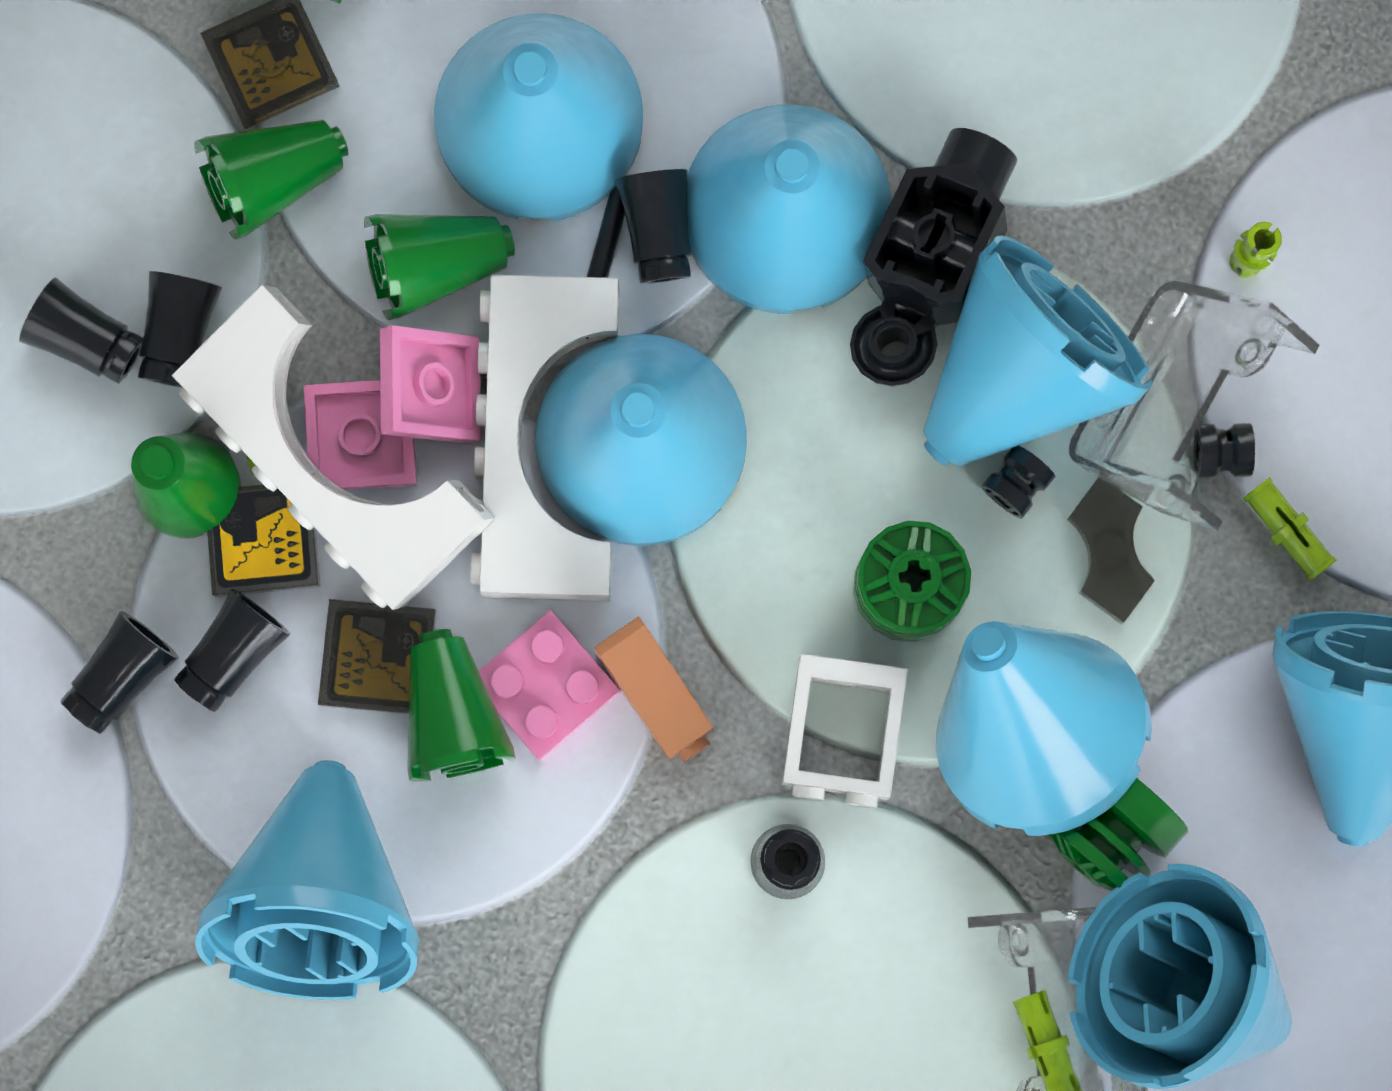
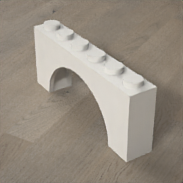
[471,275,620,601]
[172,285,495,610]

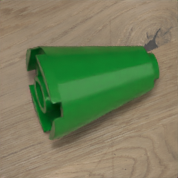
[194,120,349,240]
[364,214,515,320]
[131,433,241,539]
[407,629,516,782]

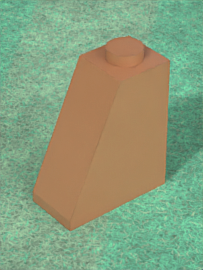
[594,616,714,763]

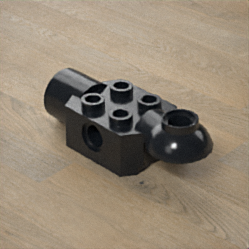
[850,128,1017,386]

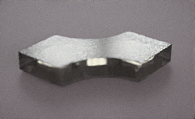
[1067,475,1155,625]

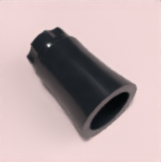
[615,169,691,284]
[138,271,222,388]
[19,277,143,384]
[174,589,291,712]
[60,611,179,734]
[751,824,825,899]

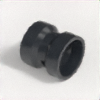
[1193,423,1255,477]
[981,445,1056,519]

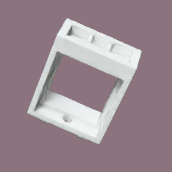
[782,654,908,808]

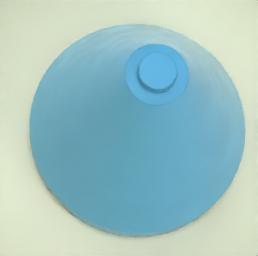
[434,13,643,221]
[686,105,892,314]
[923,235,1153,466]
[535,334,747,546]
[1272,611,1392,846]
[936,621,1152,836]
[195,760,419,1000]
[1068,864,1292,1089]

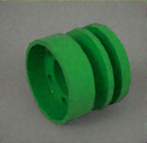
[853,520,971,642]
[1048,778,1188,891]

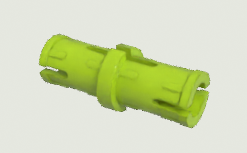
[1229,222,1282,278]
[1243,477,1337,581]
[1012,990,1083,1091]

